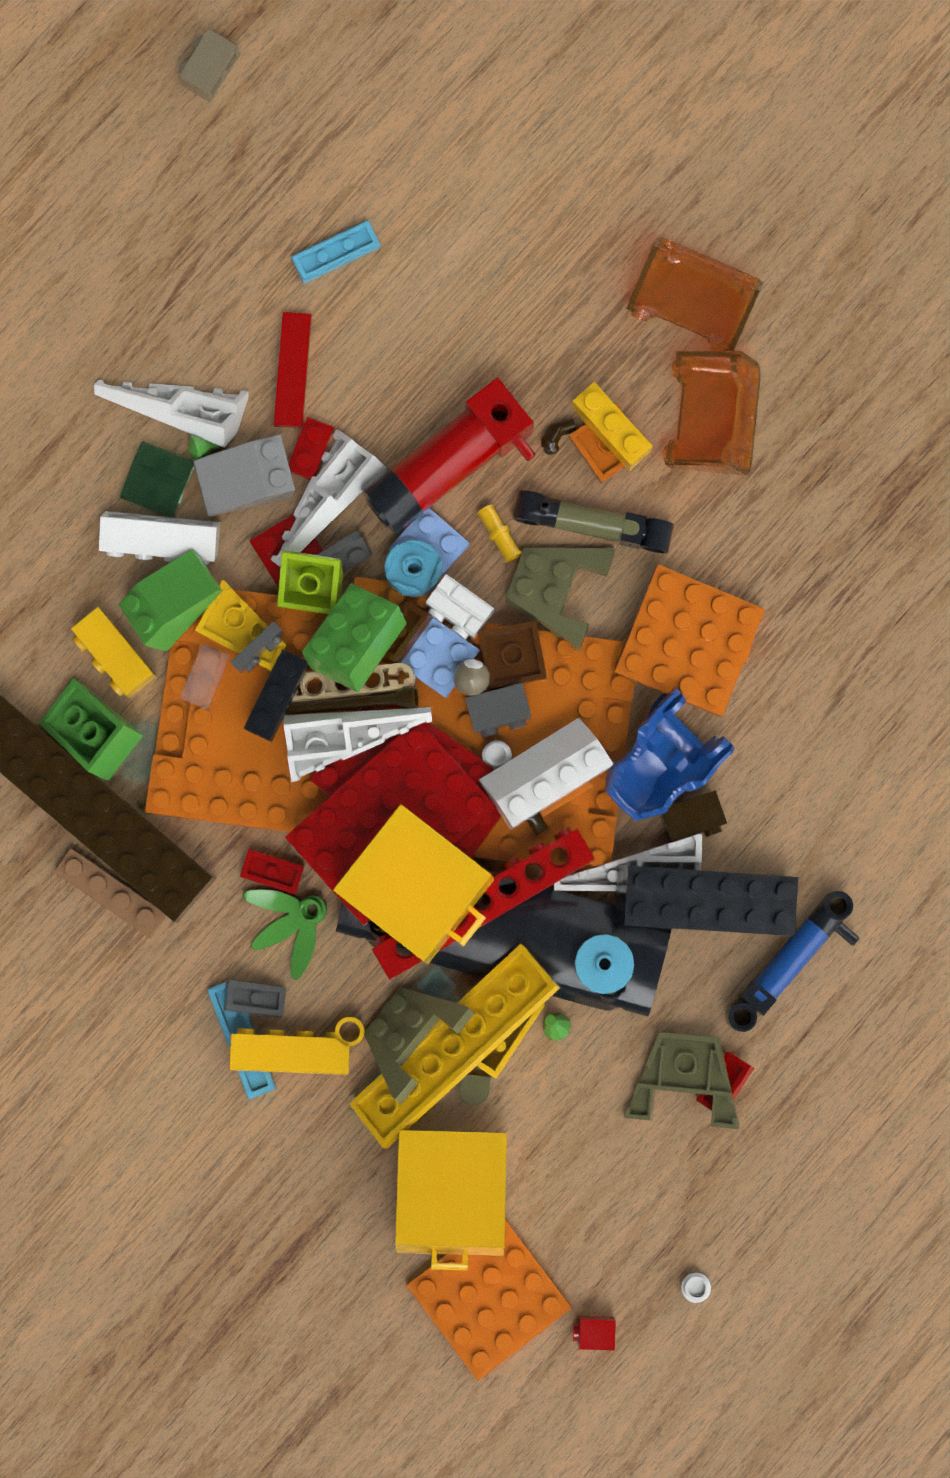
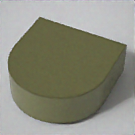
[460,1074,491,1105]

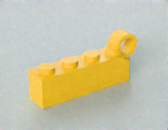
[228,1017,364,1075]

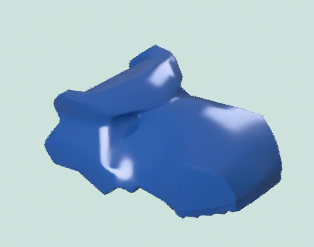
[605,687,735,821]

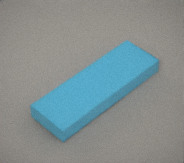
[291,220,381,284]

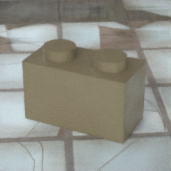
[178,28,240,102]

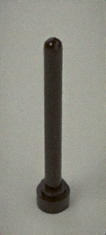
[285,686,419,715]

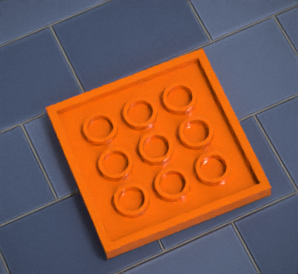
[613,564,765,718]
[406,1219,572,1381]

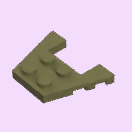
[506,548,615,651]
[364,987,475,1104]
[624,1032,740,1129]

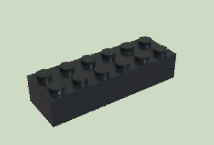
[615,865,799,936]

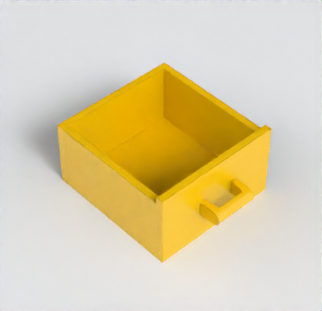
[333,804,494,965]
[395,1130,507,1271]

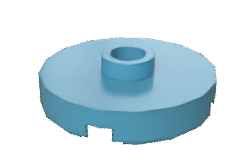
[384,540,443,597]
[575,934,634,994]

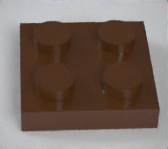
[478,621,547,690]

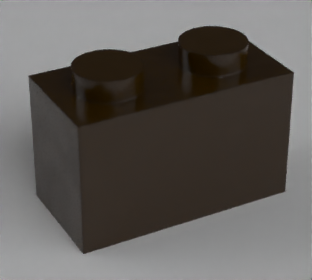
[660,790,727,843]

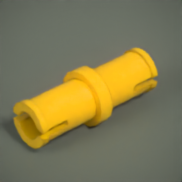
[477,504,522,563]

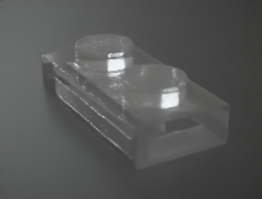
[180,644,230,710]

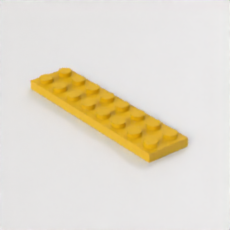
[349,944,560,1149]

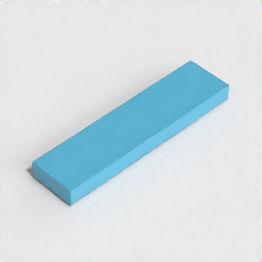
[207,979,277,1100]

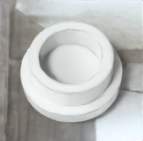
[482,740,512,770]
[681,1272,711,1303]

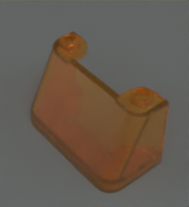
[626,238,764,355]
[663,351,761,475]

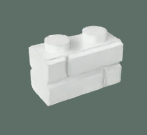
[426,574,494,639]

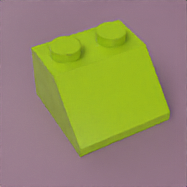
[277,550,343,614]

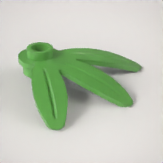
[243,889,327,980]

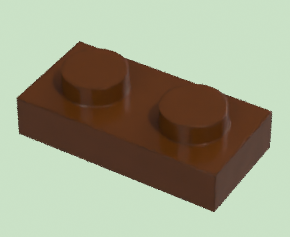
[384,601,433,663]

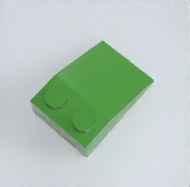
[118,549,222,651]
[39,678,144,781]

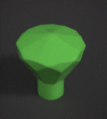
[188,435,220,460]
[543,1013,571,1041]

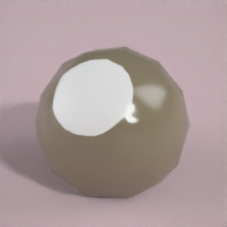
[453,659,490,696]

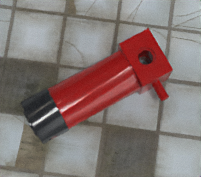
[361,377,536,535]

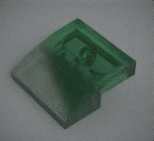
[120,441,194,518]

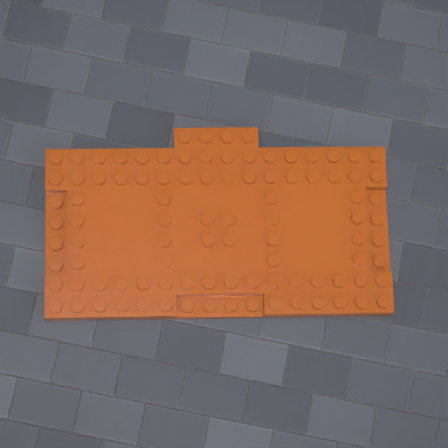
[145,577,635,872]

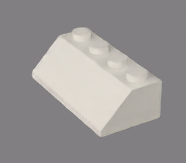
[479,718,613,830]

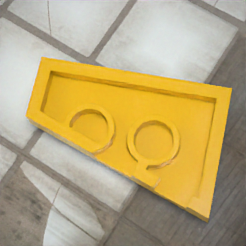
[195,579,287,671]

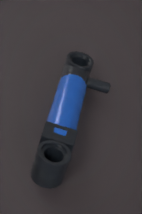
[726,891,859,1032]

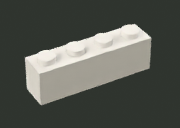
[99,511,220,565]

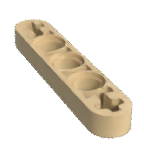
[291,663,416,703]

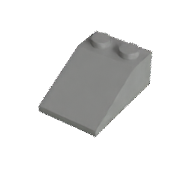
[193,435,295,517]

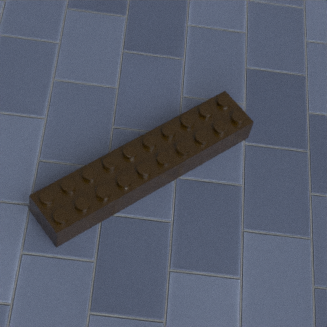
[0,694,216,923]

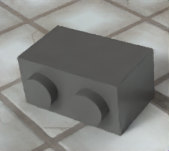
[465,683,532,738]

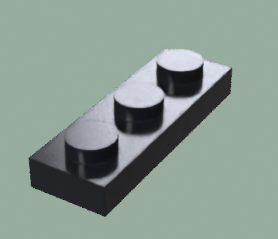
[243,649,309,743]

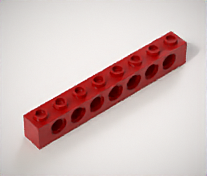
[371,827,595,980]

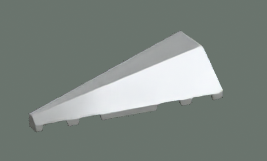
[94,380,249,448]
[271,429,387,568]
[283,707,432,782]
[554,834,702,891]

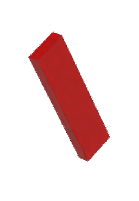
[274,312,312,429]

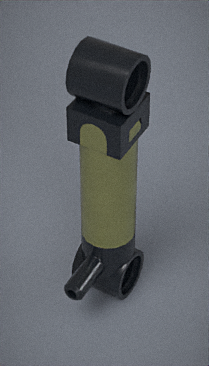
[513,490,674,554]

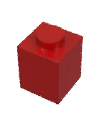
[573,1316,616,1351]

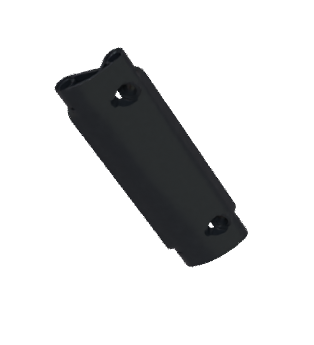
[336,871,672,1017]

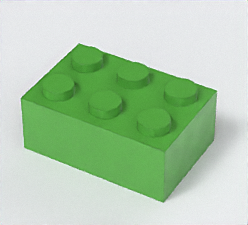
[302,583,407,692]

